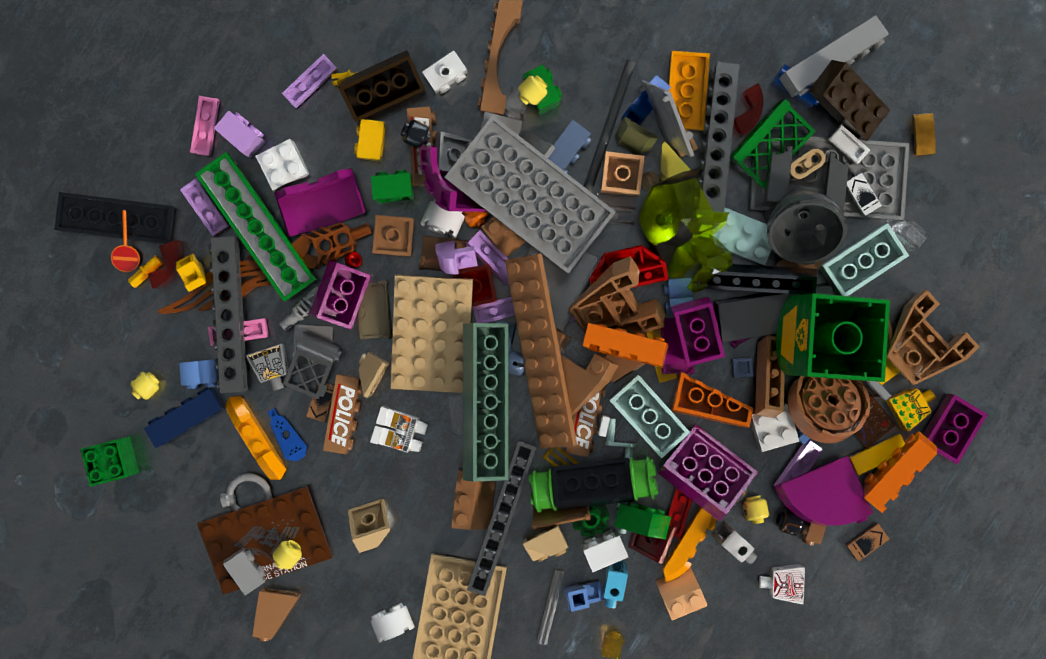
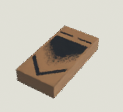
[306,381,334,423]
[846,523,890,562]

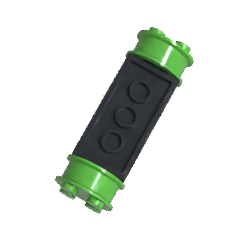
[529,456,658,513]

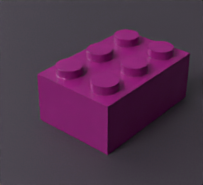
[309,260,371,329]
[671,297,725,367]
[923,393,988,464]

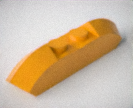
[225,396,286,480]
[661,506,717,583]

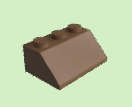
[481,217,526,257]
[451,468,496,530]

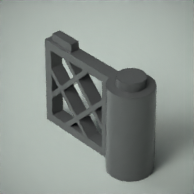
[283,332,342,399]

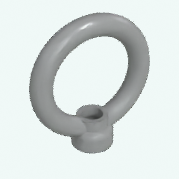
[220,473,272,511]

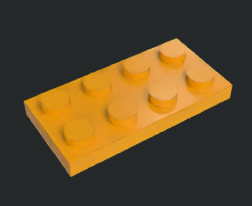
[668,51,710,131]

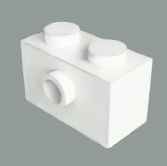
[422,50,468,94]

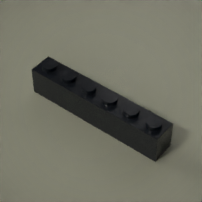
[697,262,818,295]

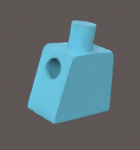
[603,560,628,608]

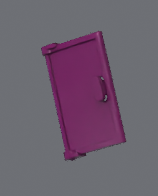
[661,318,695,375]

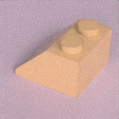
[655,567,708,621]

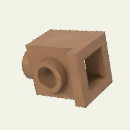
[801,522,826,546]

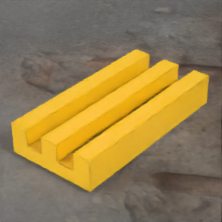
[542,447,580,467]

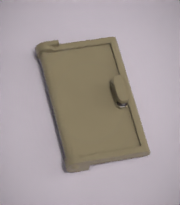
[357,280,393,340]

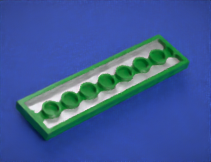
[195,152,317,302]

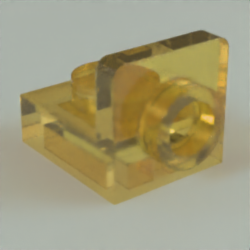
[601,630,625,659]

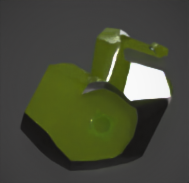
[639,168,733,292]

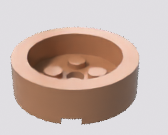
[788,376,870,443]

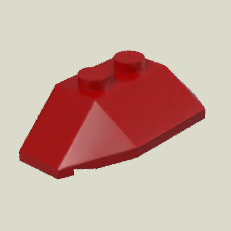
[589,245,669,288]

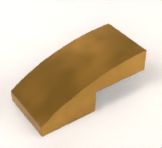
[912,113,936,156]

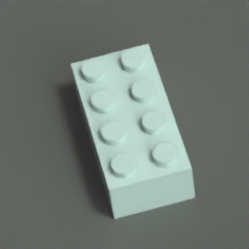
[691,208,772,266]
[819,223,909,296]
[608,374,690,458]

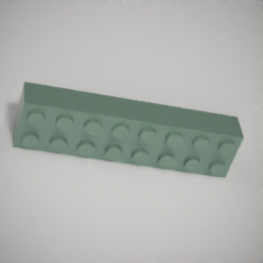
[463,323,508,482]

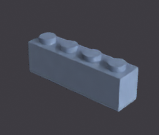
[548,120,591,173]

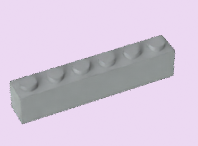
[779,16,889,97]

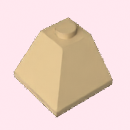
[359,352,390,398]
[348,498,390,553]

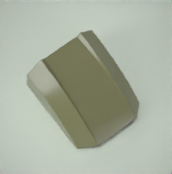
[614,117,658,156]

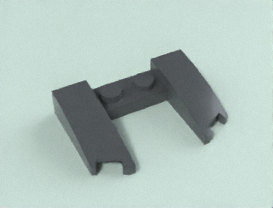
[764,146,848,211]

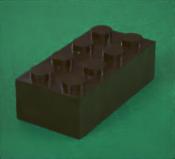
[337,50,425,122]
[808,60,890,141]

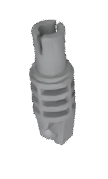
[279,287,319,332]

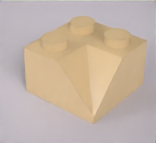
[523,525,568,562]

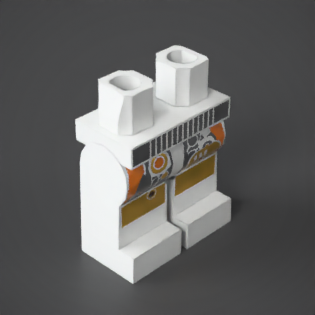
[370,406,428,452]

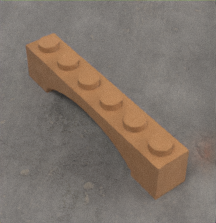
[478,0,523,116]

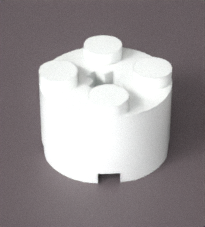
[420,199,465,239]
[370,603,415,643]

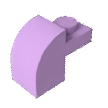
[435,241,478,274]

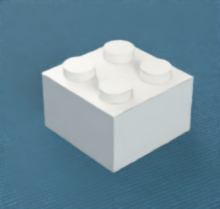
[256,139,311,192]
[750,403,800,452]
[582,529,628,572]

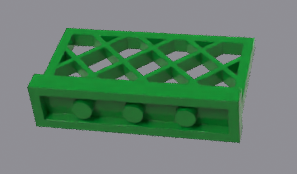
[730,99,815,189]

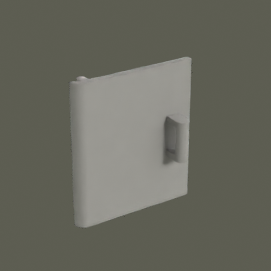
[639,80,695,157]
[505,246,600,332]

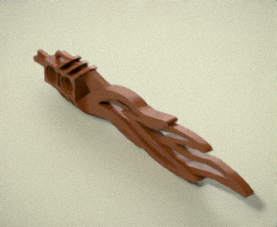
[158,222,372,314]

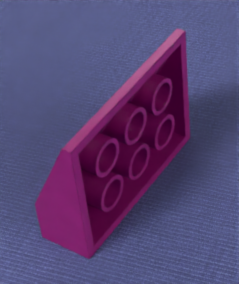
[658,424,758,521]

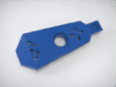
[268,408,307,461]

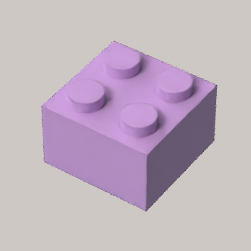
[214,111,266,159]

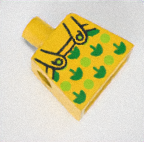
[885,388,936,432]

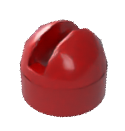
[344,252,361,268]

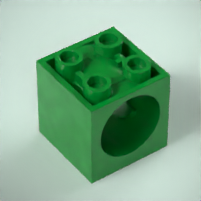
[80,436,139,487]

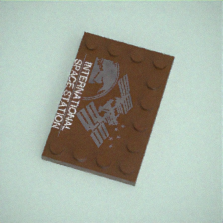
[197,486,333,595]

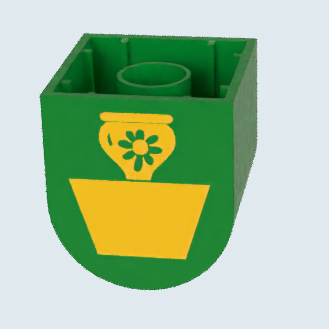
[776,293,890,382]

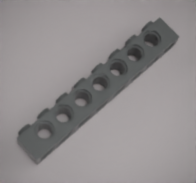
[695,62,740,218]
[208,236,248,393]
[467,441,536,596]

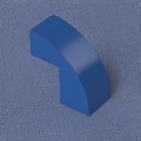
[621,75,671,125]

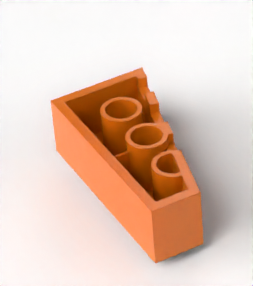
[583,323,668,368]
[671,372,753,428]
[864,431,937,513]

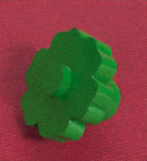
[572,505,610,538]

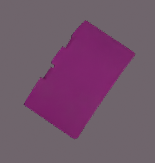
[419,145,486,212]
[274,168,365,236]

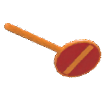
[111,210,140,272]

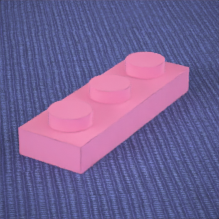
[190,96,220,156]
[208,318,269,346]

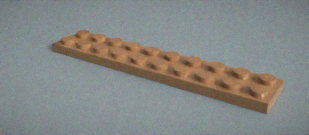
[505,253,577,449]

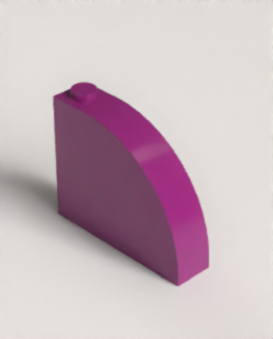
[774,456,873,526]

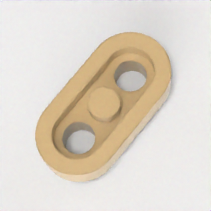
[790,149,826,180]

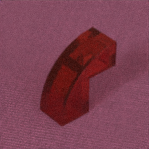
[733,83,764,138]
[148,240,184,289]

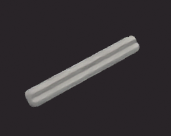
[537,570,564,645]

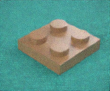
[372,215,414,257]

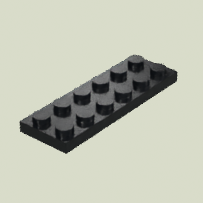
[54,192,175,244]

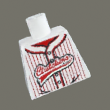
[759,564,805,604]

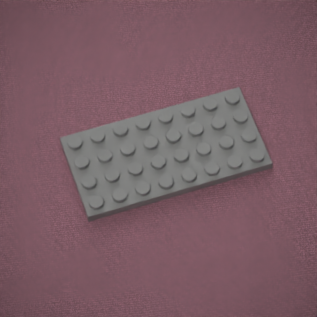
[444,115,616,274]
[749,134,910,221]

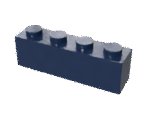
[144,387,225,448]

